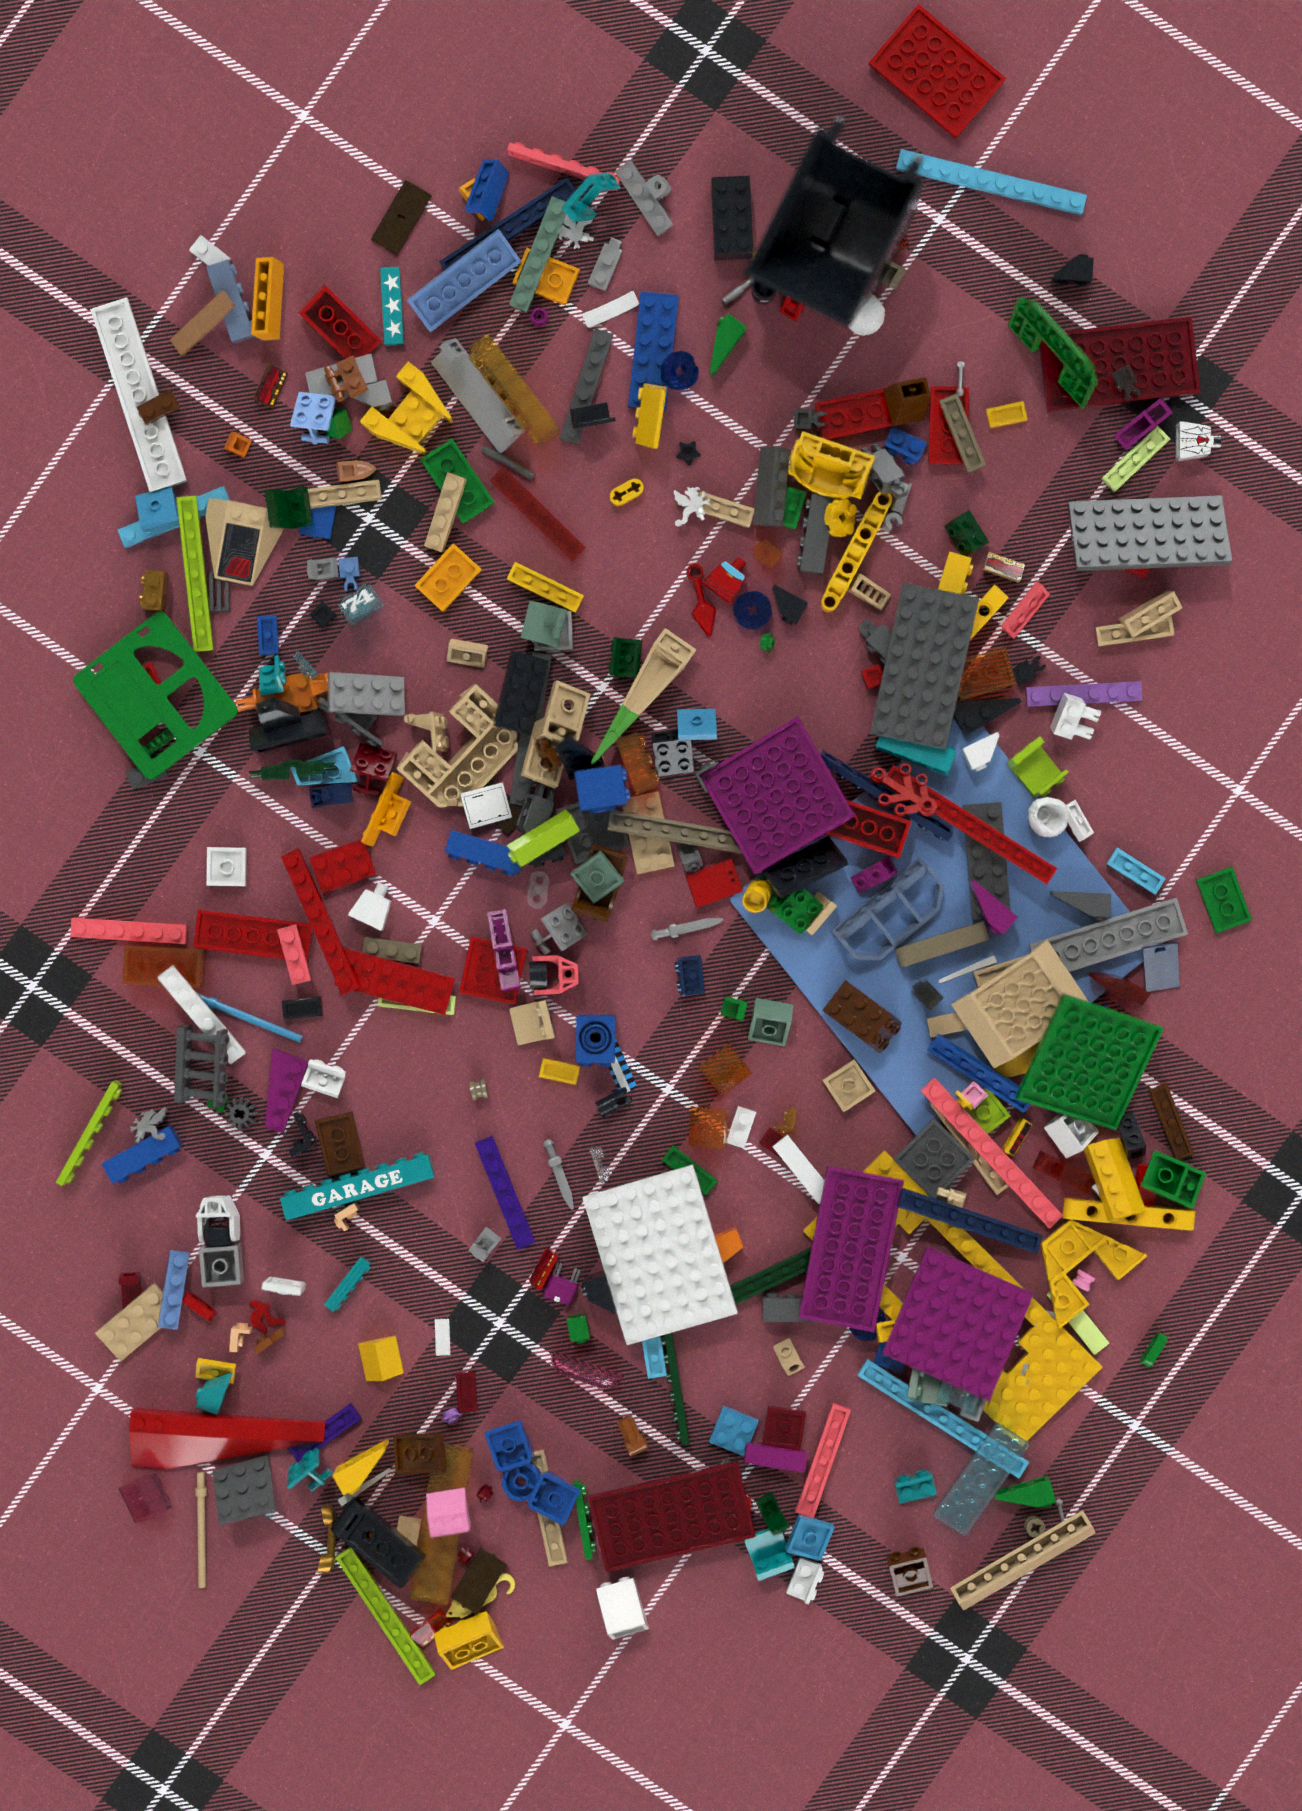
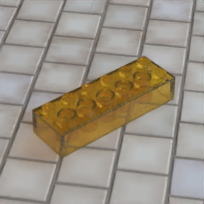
[469,333,559,447]

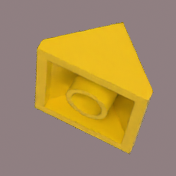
[358,1335,404,1381]

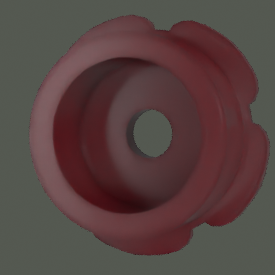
[476,1484,494,1502]
[457,1547,475,1565]

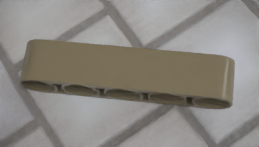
[894,921,990,967]

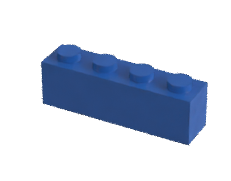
[445,830,521,877]
[101,1125,183,1184]

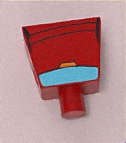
[702,557,747,606]

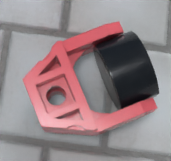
[529,955,579,995]

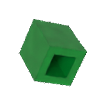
[566,1313,590,1344]

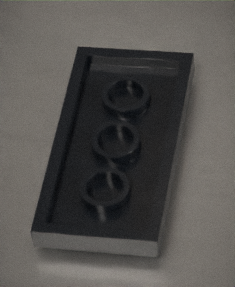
[493,651,549,735]
[762,836,848,899]

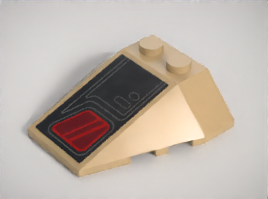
[205,498,283,586]

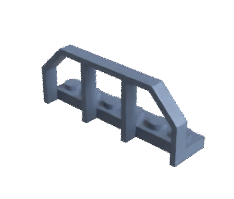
[831,857,944,960]

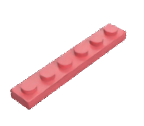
[507,142,620,191]
[70,918,188,944]
[795,1402,851,1518]

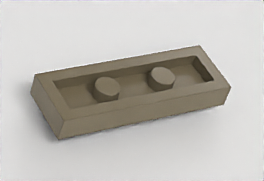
[363,937,422,964]

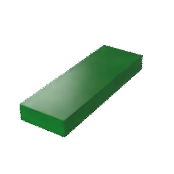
[661,1145,718,1196]

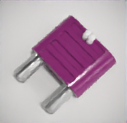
[542,1262,580,1305]

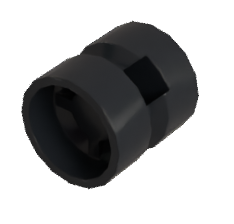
[751,280,776,305]

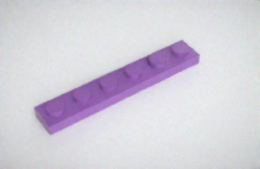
[1025,681,1142,707]

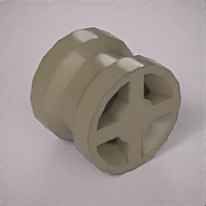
[470,1079,488,1101]
[1024,1515,1045,1538]

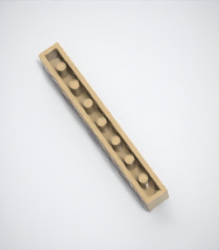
[950,1510,1096,1611]

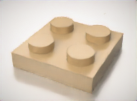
[822,1059,875,1112]

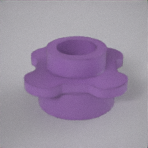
[441,1408,462,1424]

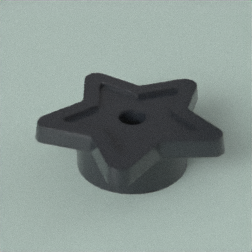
[676,441,701,465]

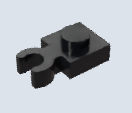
[1009,656,1046,686]

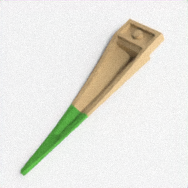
[591,628,696,764]

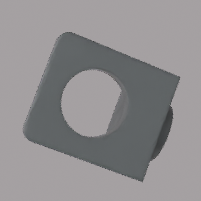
[695,761,719,793]

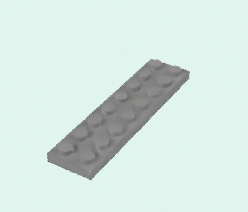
[1029,898,1188,972]

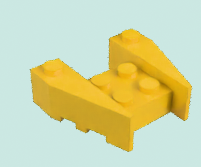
[360,361,453,456]

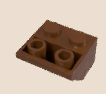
[883,377,931,426]

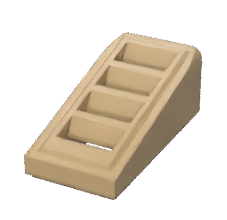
[847,573,891,611]

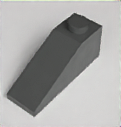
[1050,891,1111,920]

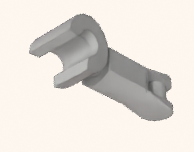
[882,483,912,533]

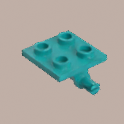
[287,1447,333,1492]

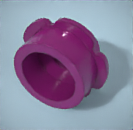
[530,308,548,327]

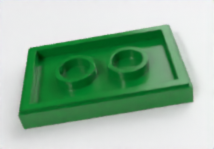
[1195,866,1252,934]

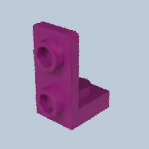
[850,856,898,894]

